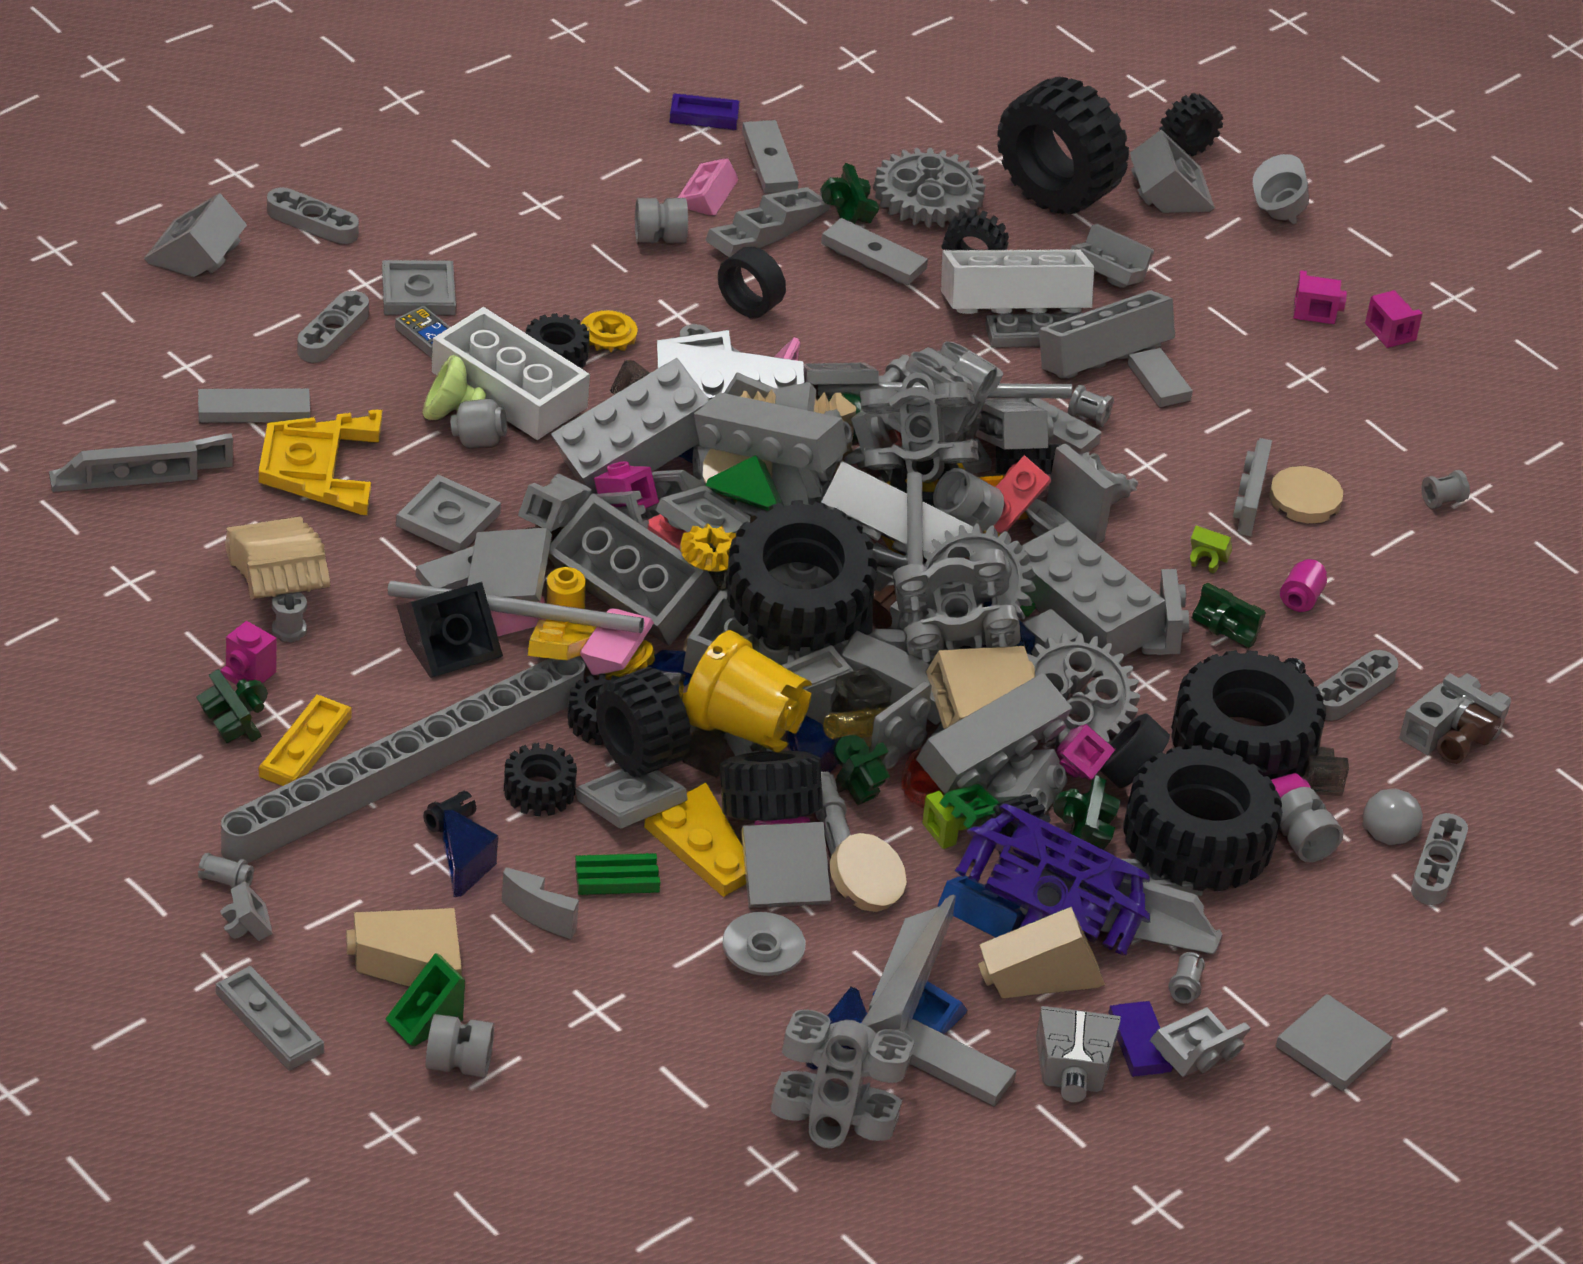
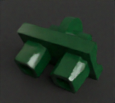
[820,163,879,224]
[1191,583,1266,648]
[196,669,268,744]
[834,735,890,806]
[1053,775,1120,850]

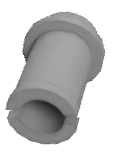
[198,853,254,889]
[1168,952,1205,1004]

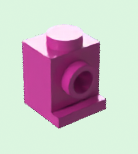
[1293,270,1347,325]
[1365,290,1423,348]
[221,621,277,685]
[1055,724,1115,780]

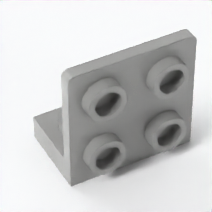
[850,681,932,769]

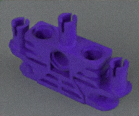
[955,804,1150,956]

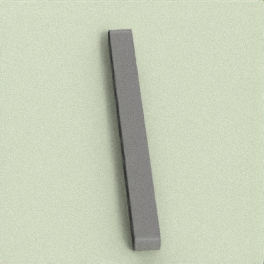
[221,656,585,863]

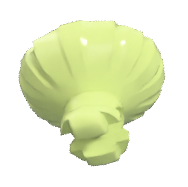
[423,355,486,420]

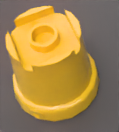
[684,630,812,752]

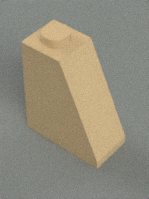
[926,646,1035,729]
[978,907,1105,998]
[346,908,462,987]

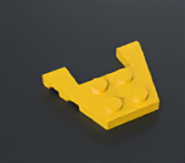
[258,410,382,515]

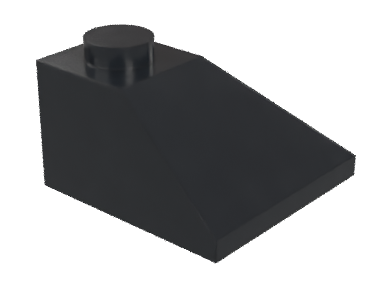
[397,582,503,678]

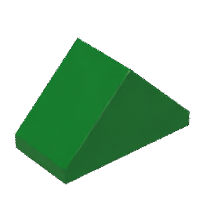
[705,455,784,511]
[385,953,465,1046]

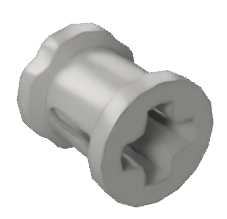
[1068,385,1114,427]
[1421,470,1470,509]
[272,592,307,642]

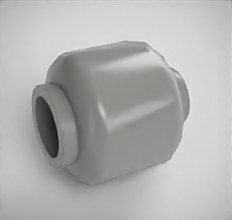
[451,399,507,449]

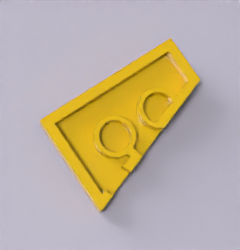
[528,619,596,661]
[644,782,746,897]

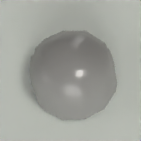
[1363,788,1423,845]

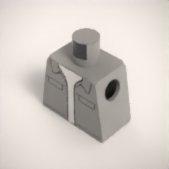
[1036,1006,1121,1102]

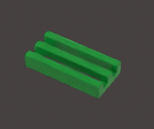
[939,783,1000,829]
[575,853,660,895]

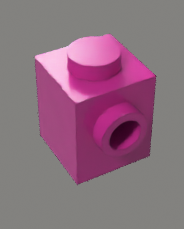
[594,461,659,509]

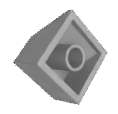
[1130,130,1215,213]
[144,193,247,277]

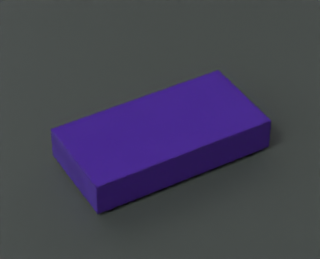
[669,94,740,130]
[1108,1001,1173,1077]

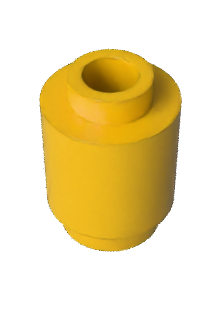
[547,567,585,609]

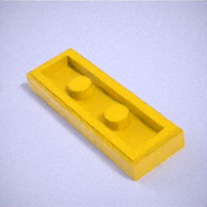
[259,694,352,786]

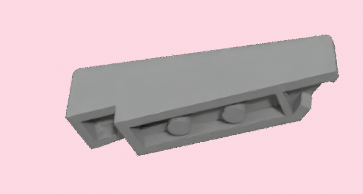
[49,433,233,492]
[1020,864,1222,954]
[861,895,956,1033]

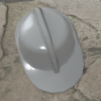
[1253,154,1309,224]

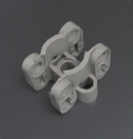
[882,341,1003,442]
[860,372,979,483]
[893,549,1021,664]
[771,1010,914,1148]

